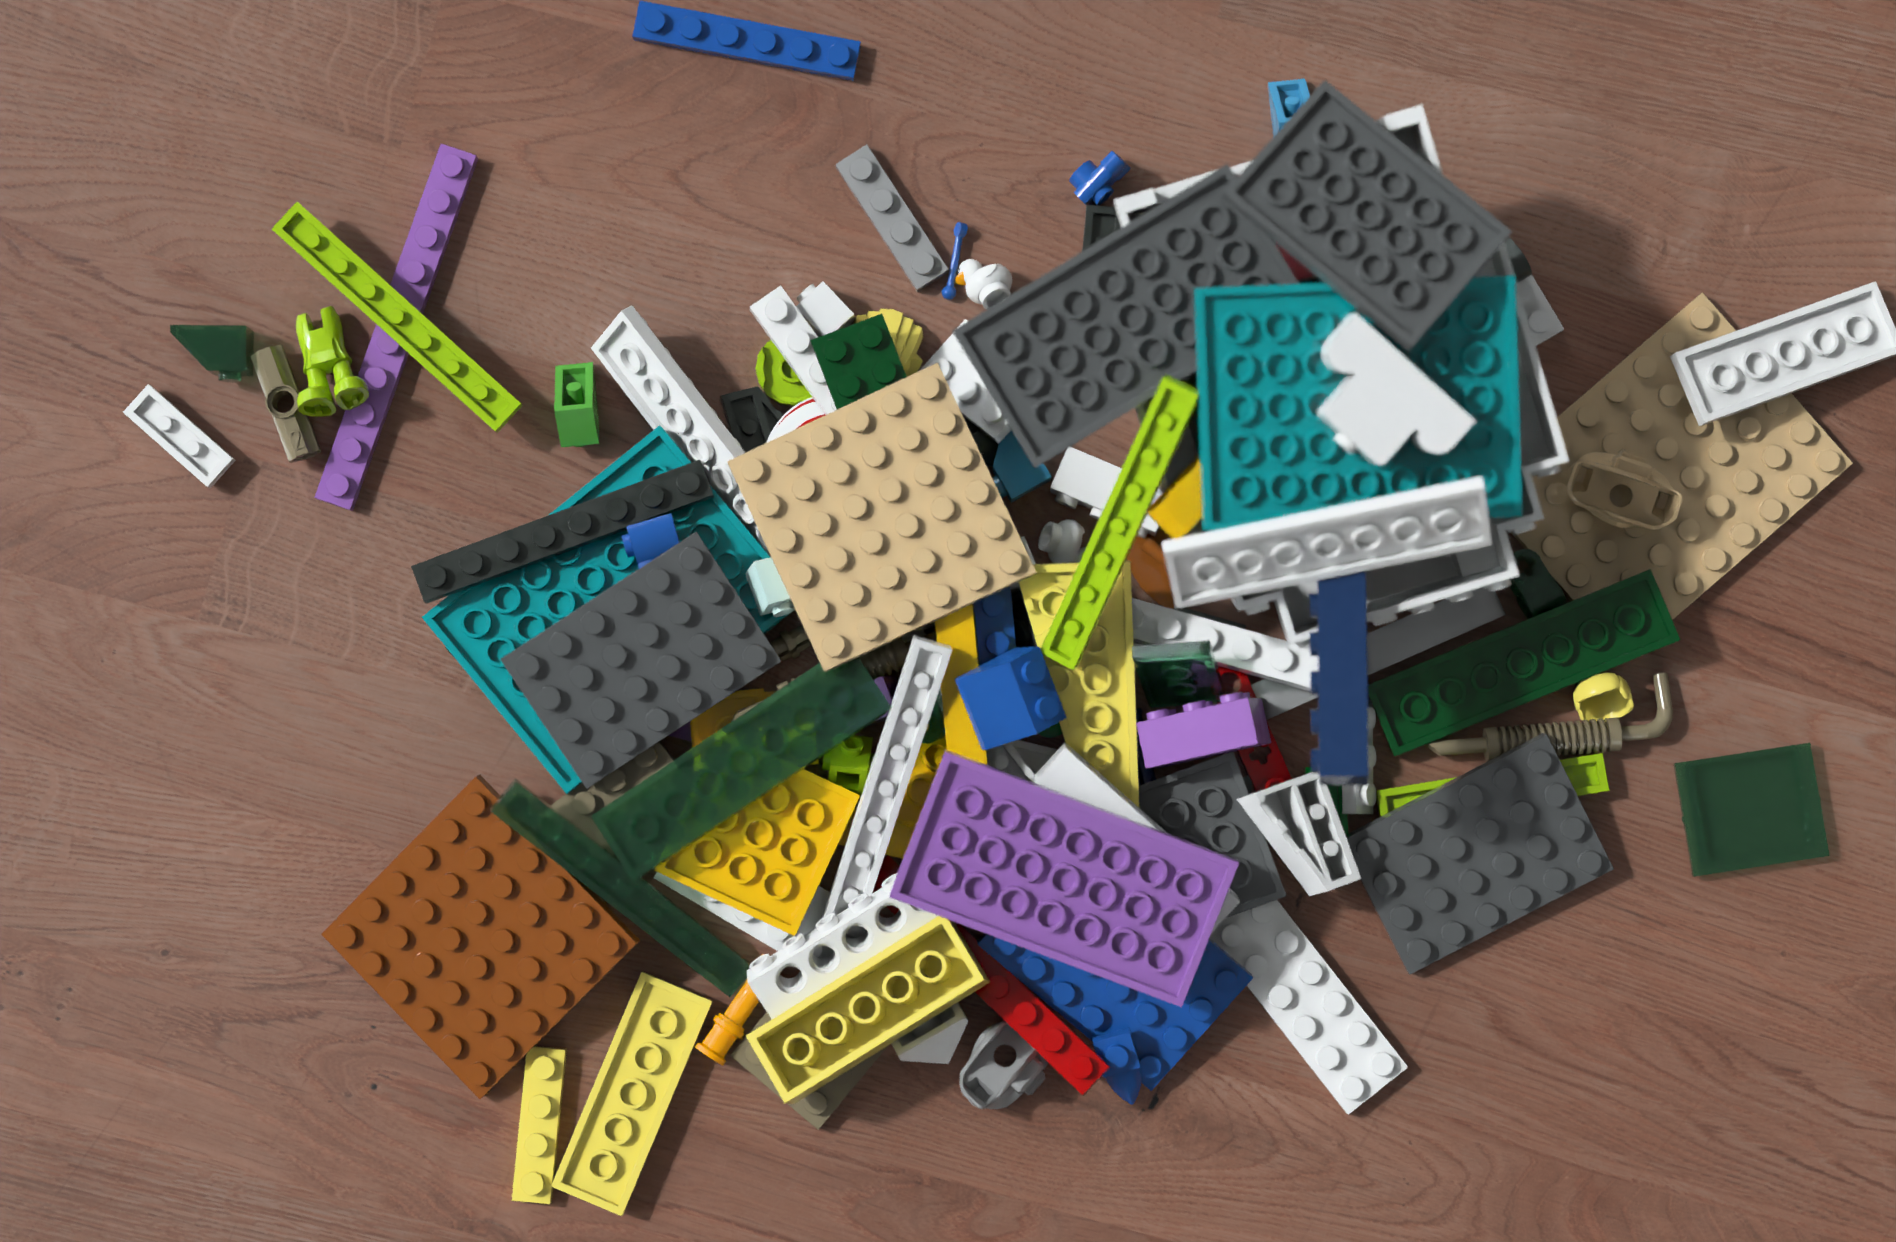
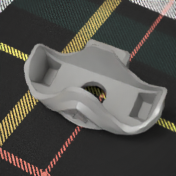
[959,1020,1048,1109]

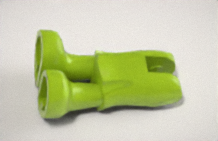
[296,306,369,417]

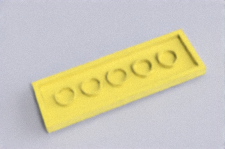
[551,971,713,1216]

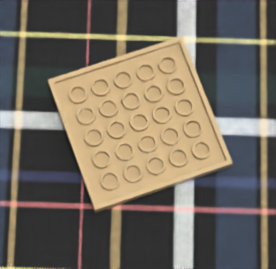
[727,363,1037,673]

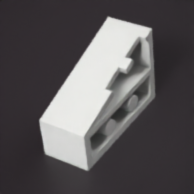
[1237,773,1361,896]

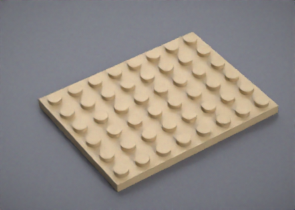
[1511,292,1853,620]

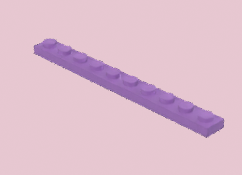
[314,144,478,511]

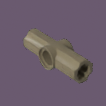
[251,344,321,463]

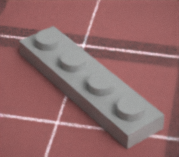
[835,145,949,292]

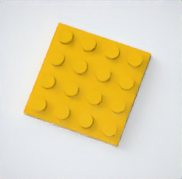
[655,730,860,936]

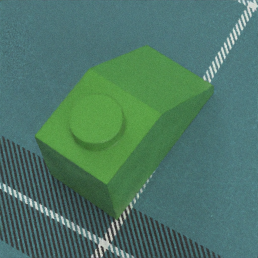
[554,362,599,447]

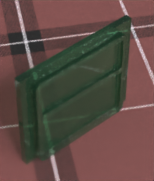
[1673,743,1830,877]

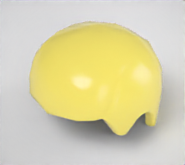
[1573,672,1634,722]

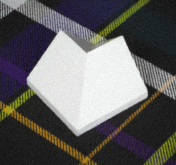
[892,1002,968,1064]

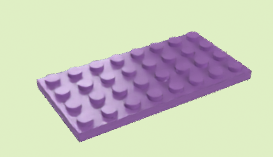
[889,749,1239,1007]

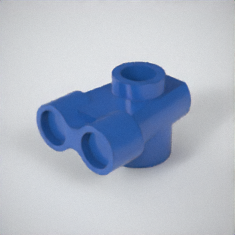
[1069,151,1131,206]

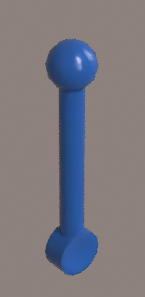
[942,222,968,300]

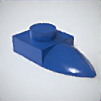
[1092,1028,1142,1105]

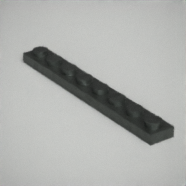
[411,460,714,604]

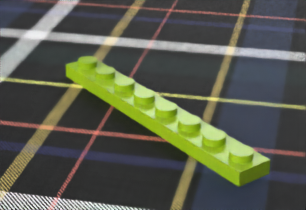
[272,201,523,433]
[1041,375,1199,670]

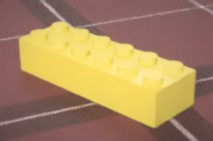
[746,916,990,1104]

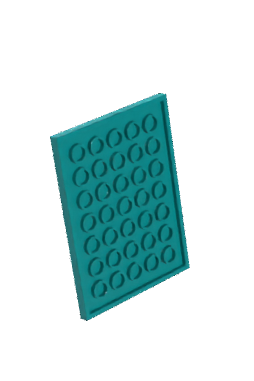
[1194,275,1522,531]
[422,425,790,795]

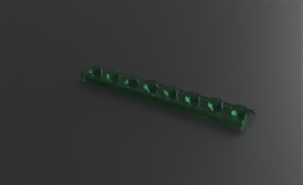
[490,779,751,997]

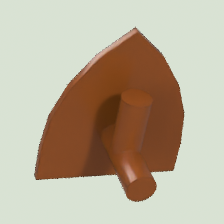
[1126,528,1176,609]

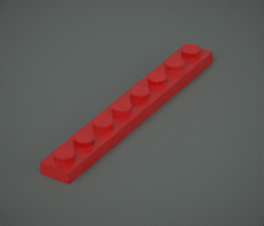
[872,855,1110,1096]

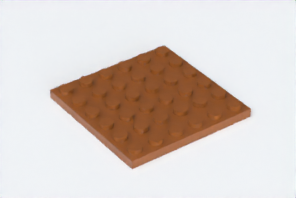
[321,775,641,1100]

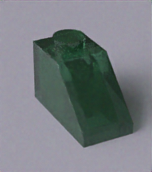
[170,325,254,383]

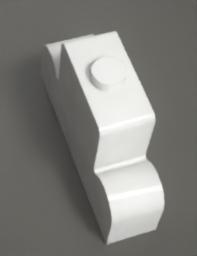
[1317,313,1476,465]

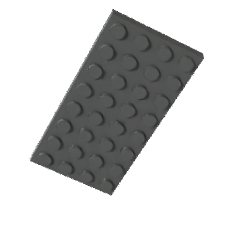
[952,164,1299,468]

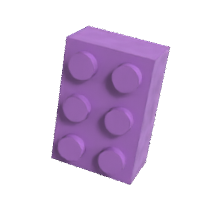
[1136,692,1271,768]

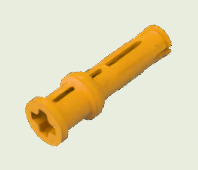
[695,954,764,1066]

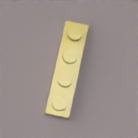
[512,1046,567,1204]

